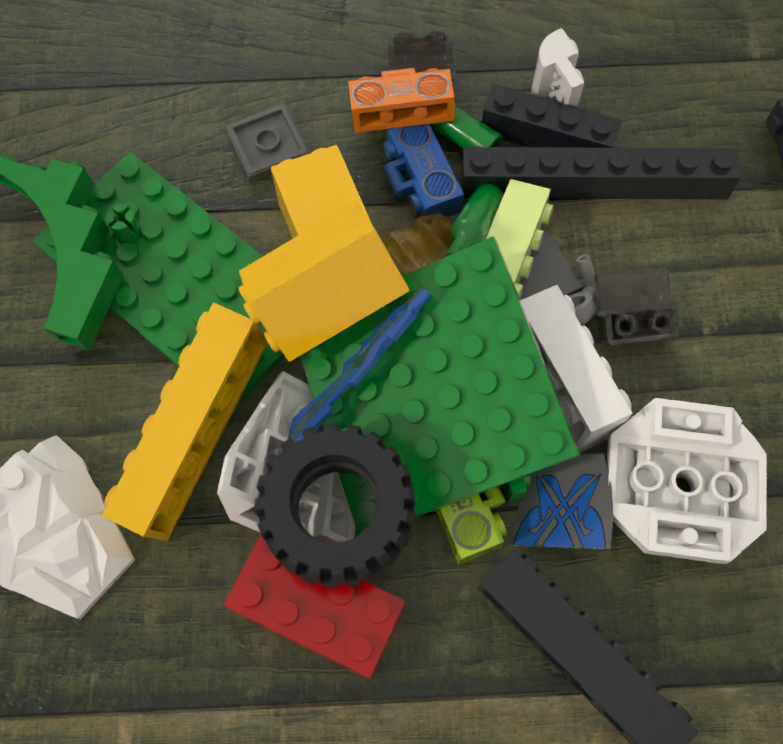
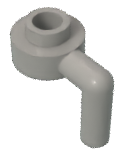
[569,255,601,325]

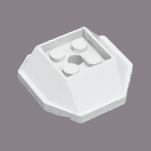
[607,398,767,564]

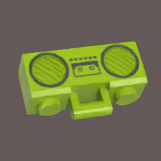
[436,487,507,565]

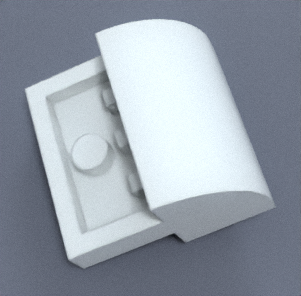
[531,28,584,107]

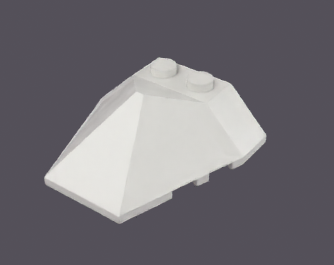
[217,371,356,543]

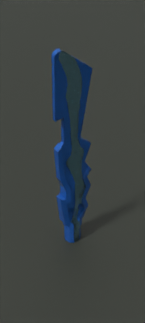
[288,286,432,443]

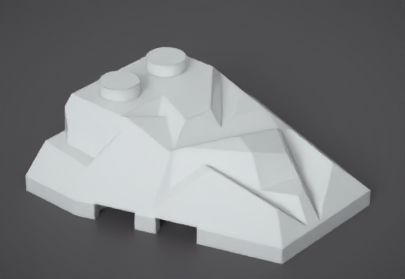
[0,435,136,620]

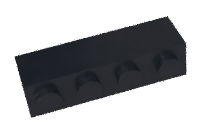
[482,84,622,148]

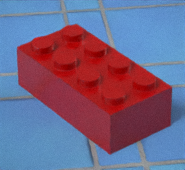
[224,534,405,680]

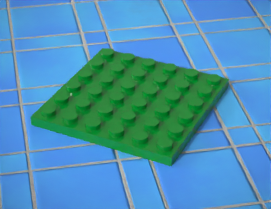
[300,236,581,535]

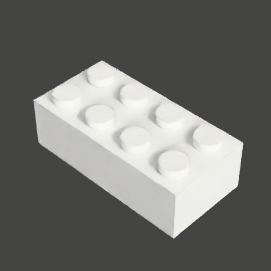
[521,285,632,453]

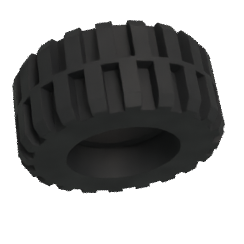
[255,423,415,589]

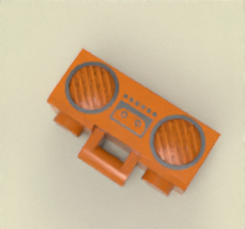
[348,68,455,133]

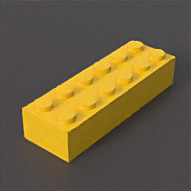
[101,302,268,541]

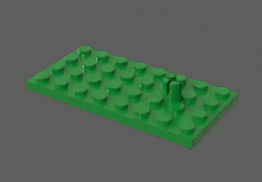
[32,152,286,409]

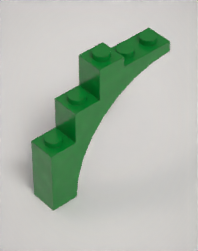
[0,154,124,351]

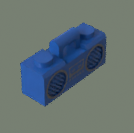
[383,124,464,225]

